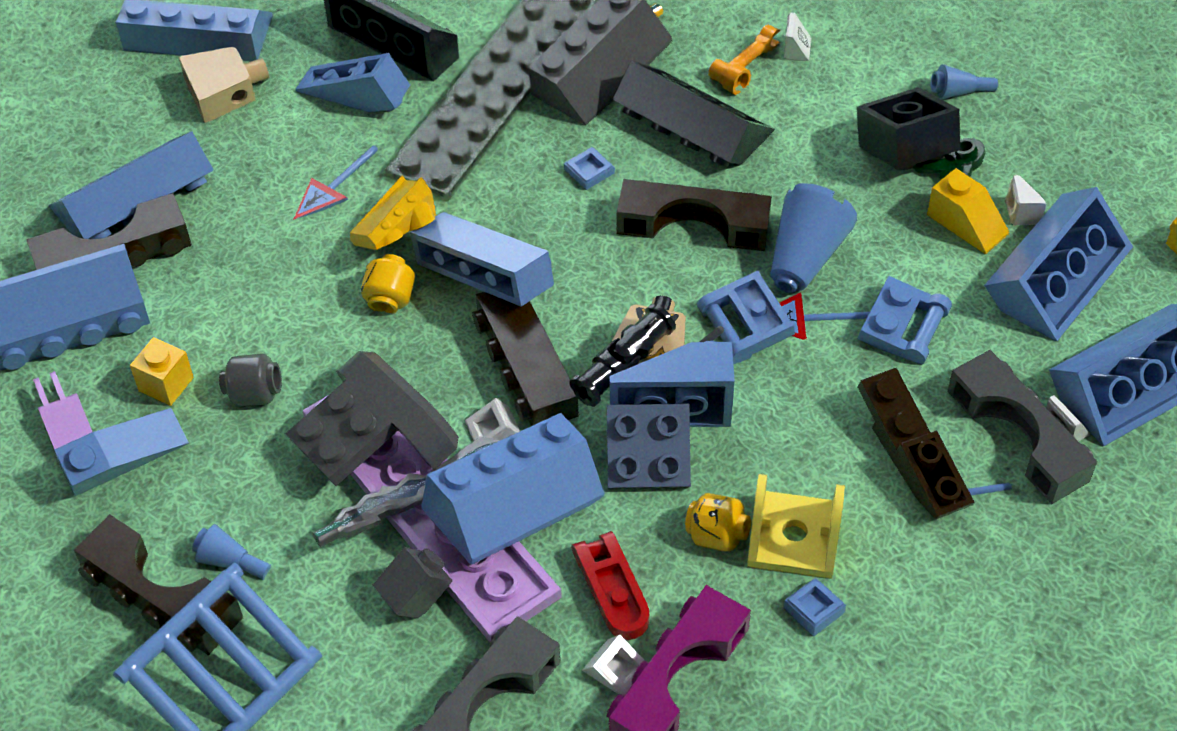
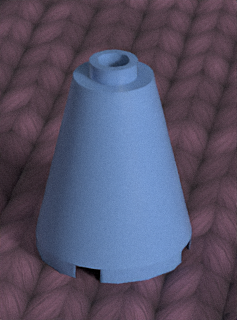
[770,183,857,293]

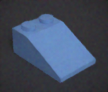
[610,341,735,427]

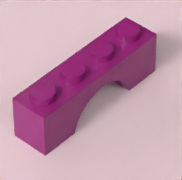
[607,585,751,731]

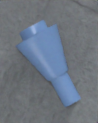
[931,64,998,99]
[192,524,271,580]

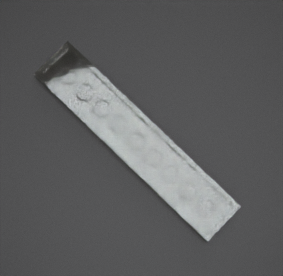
[385,0,598,202]

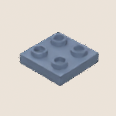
[607,404,691,488]

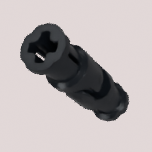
[569,304,676,407]

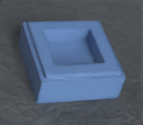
[564,147,615,190]
[784,578,846,637]

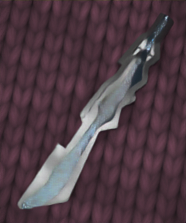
[313,437,501,547]

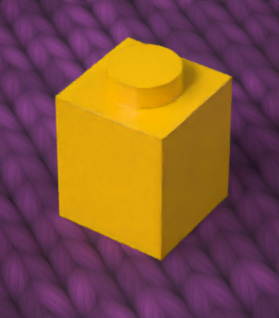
[130,337,194,406]

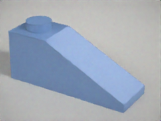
[295,53,410,113]
[54,408,189,496]

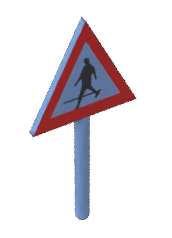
[293,146,378,220]
[779,292,870,340]

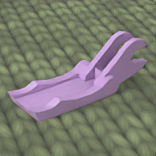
[33,371,92,478]

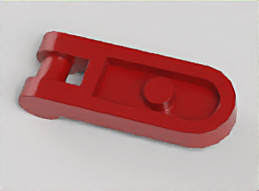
[571,531,650,640]

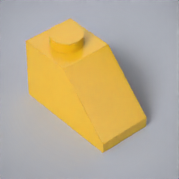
[927,168,1009,255]

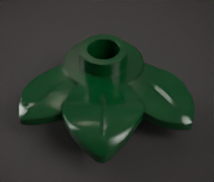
[913,138,985,181]

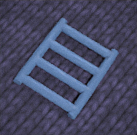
[113,563,322,731]

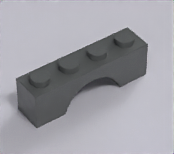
[948,350,1097,504]
[412,616,561,731]

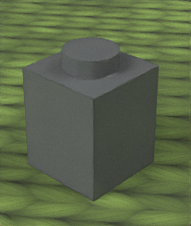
[372,547,453,618]

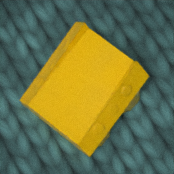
[350,175,436,250]

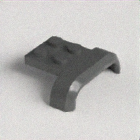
[285,351,459,486]

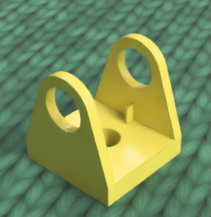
[747,474,845,579]

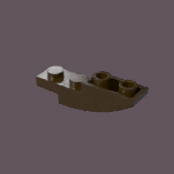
[857,367,975,519]

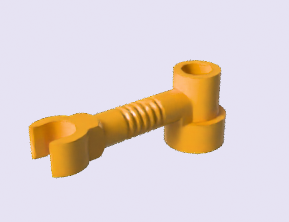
[708,25,781,95]

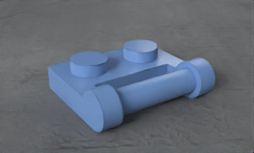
[697,271,795,364]
[857,276,952,365]

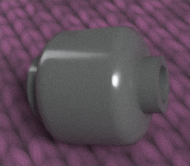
[219,353,282,407]

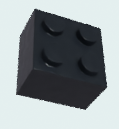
[856,87,961,170]

